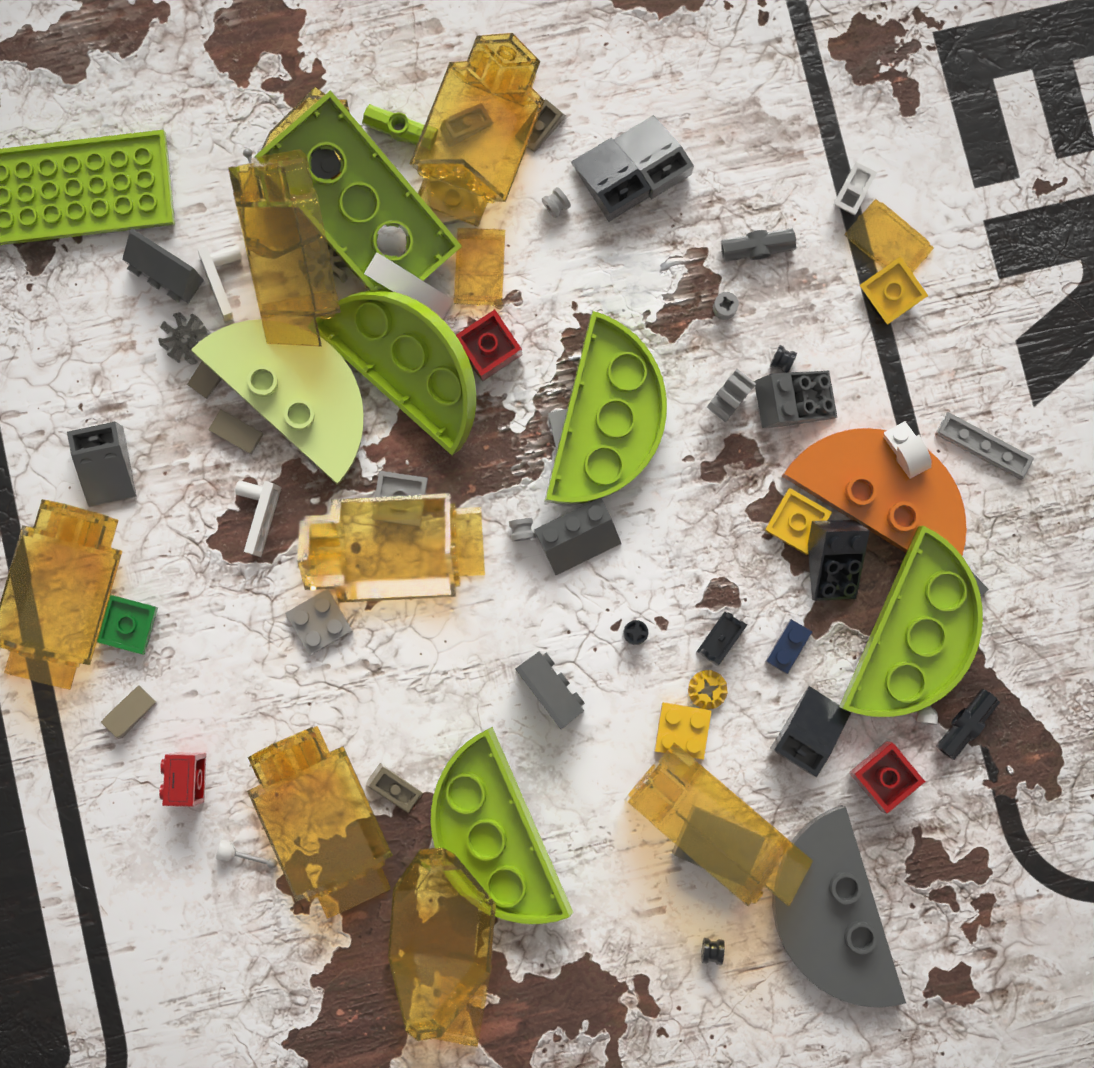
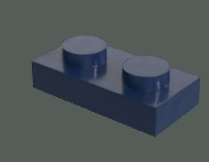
[765,619,812,674]

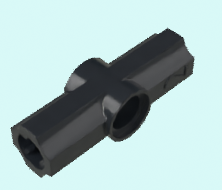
[936,689,1000,760]

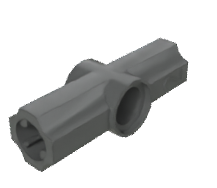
[721,228,796,262]

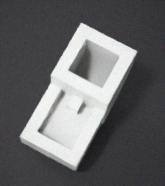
[833,162,877,215]
[883,421,932,479]

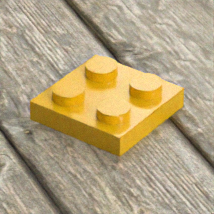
[859,256,928,325]
[764,488,832,555]
[654,702,712,760]

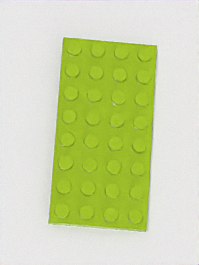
[0,129,175,245]

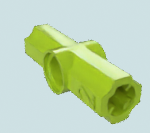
[362,104,437,150]

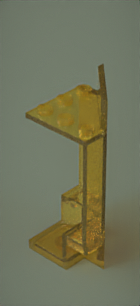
[409,33,545,227]
[228,149,341,347]
[297,493,485,603]
[0,499,122,690]
[247,726,393,919]
[625,742,813,907]

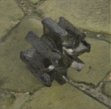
[158,312,211,365]

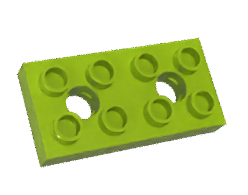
[254,90,462,292]

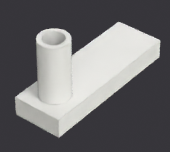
[198,245,242,322]
[235,481,282,557]

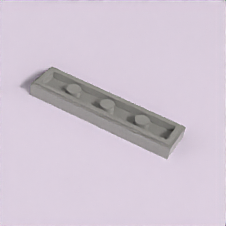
[935,412,1034,480]

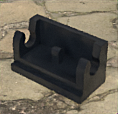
[696,611,747,666]

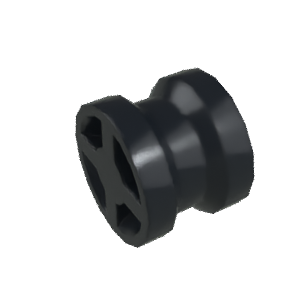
[769,345,797,373]
[623,620,648,645]
[701,938,725,965]

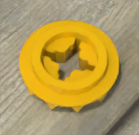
[688,670,728,709]

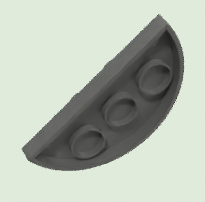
[772,805,906,1007]

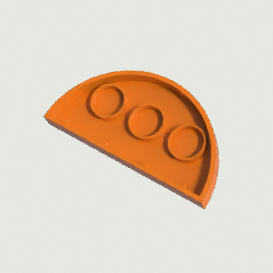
[782,428,967,556]

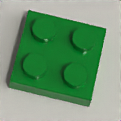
[95,594,158,655]

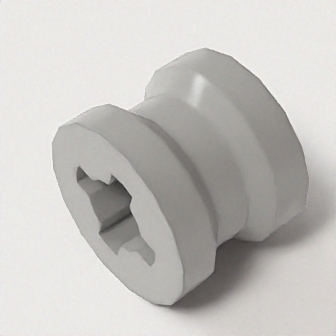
[541,187,571,218]
[713,292,739,320]
[508,518,535,542]

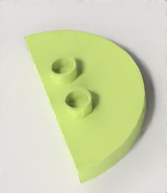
[191,319,364,485]

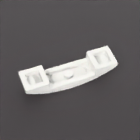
[364,252,454,320]

